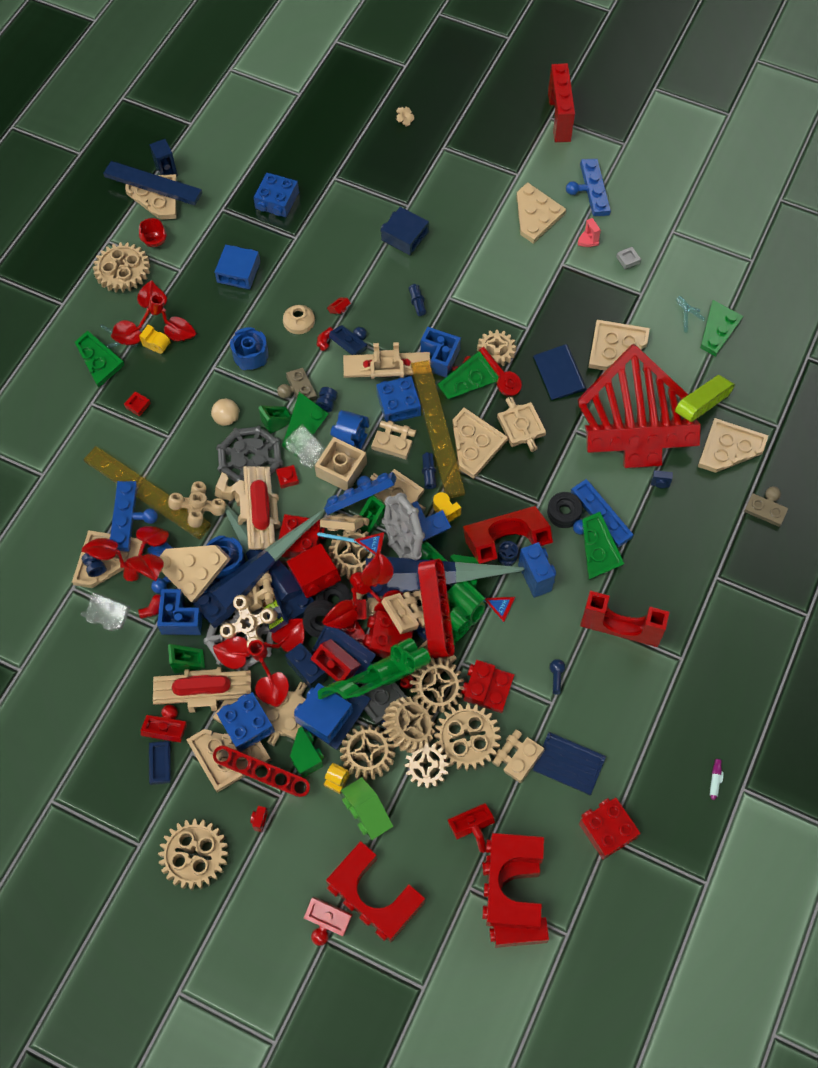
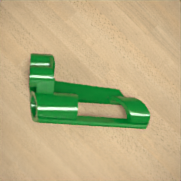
[420,542,485,644]
[318,638,431,699]

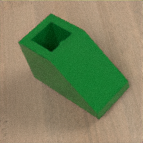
[290,727,324,778]

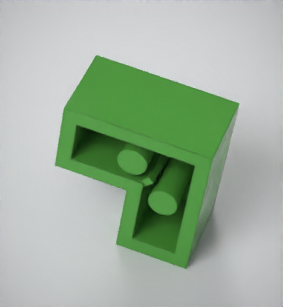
[341,777,393,840]

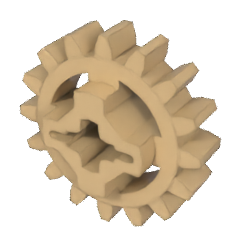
[477,330,516,366]
[405,742,451,788]

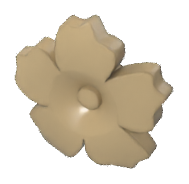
[396,107,414,127]

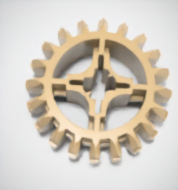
[328,529,375,579]
[409,658,464,713]
[382,696,436,753]
[340,725,396,781]

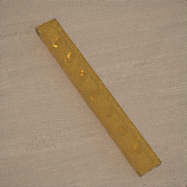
[411,360,465,498]
[84,446,211,540]

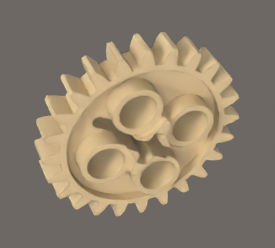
[93,242,151,293]
[434,703,501,771]
[158,819,229,890]

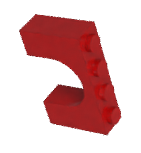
[548,63,575,143]
[463,506,553,564]
[580,590,670,647]
[482,833,544,930]
[326,841,425,942]
[482,855,549,948]

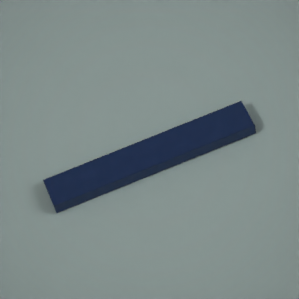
[103,161,202,205]

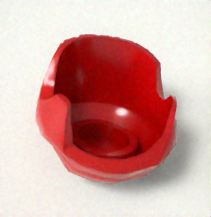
[139,218,167,247]

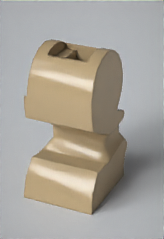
[215,472,245,502]

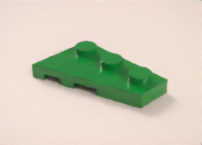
[700,300,743,357]
[75,331,125,388]
[436,351,498,399]
[282,392,328,457]
[582,512,624,580]

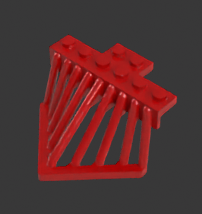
[578,344,701,468]

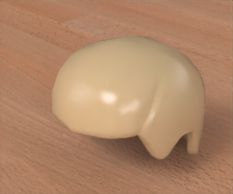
[211,398,240,426]

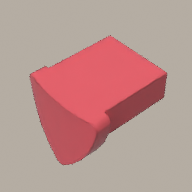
[578,218,601,247]

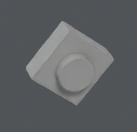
[616,247,641,269]

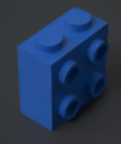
[253,172,299,217]
[215,245,260,290]
[376,376,421,422]
[518,542,556,598]
[294,683,353,744]
[216,692,275,752]

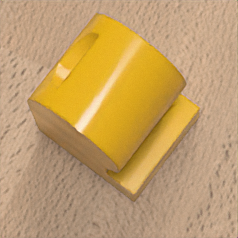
[139,325,171,354]
[433,492,461,522]
[324,763,350,794]

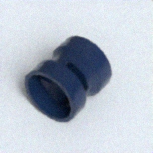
[315,387,338,412]
[498,541,518,566]
[81,553,107,577]

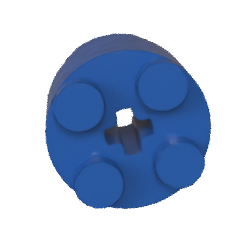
[230,327,268,370]
[330,410,369,450]
[206,536,245,580]

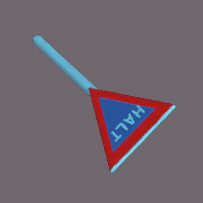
[317,532,384,555]
[449,584,515,623]

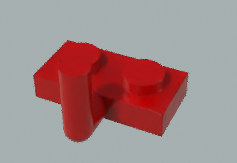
[447,803,495,853]

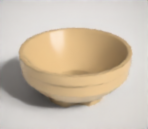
[283,305,315,334]

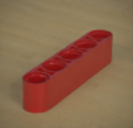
[418,559,455,659]
[213,746,310,797]

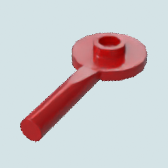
[478,346,522,396]

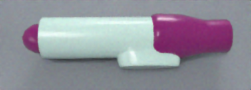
[709,759,723,800]

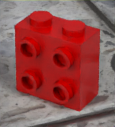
[278,514,326,558]
[286,543,341,598]
[364,610,413,658]
[579,797,641,860]

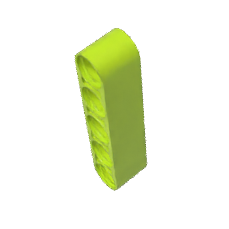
[675,375,735,422]

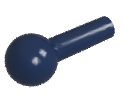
[549,659,565,695]

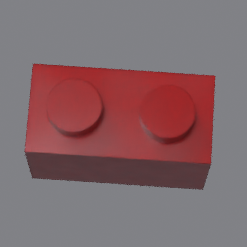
[310,639,361,681]

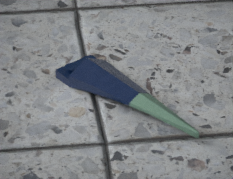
[225,504,314,620]
[193,511,323,628]
[365,557,525,598]

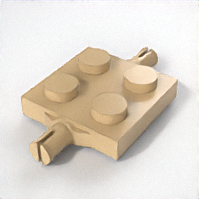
[497,397,546,452]
[370,469,426,512]
[265,682,307,746]

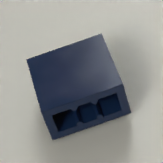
[380,207,429,255]

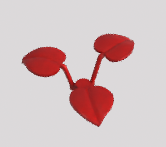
[111,280,196,345]
[81,526,169,581]
[322,552,404,629]
[213,618,305,707]

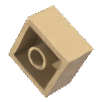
[315,437,367,491]

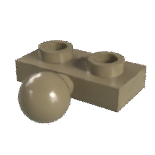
[277,368,317,401]
[744,486,788,527]

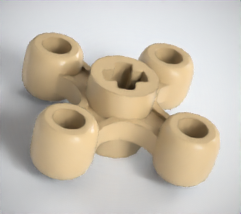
[168,481,226,528]
[220,595,277,648]

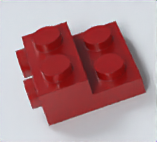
[461,660,514,713]

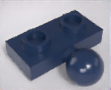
[329,325,367,355]

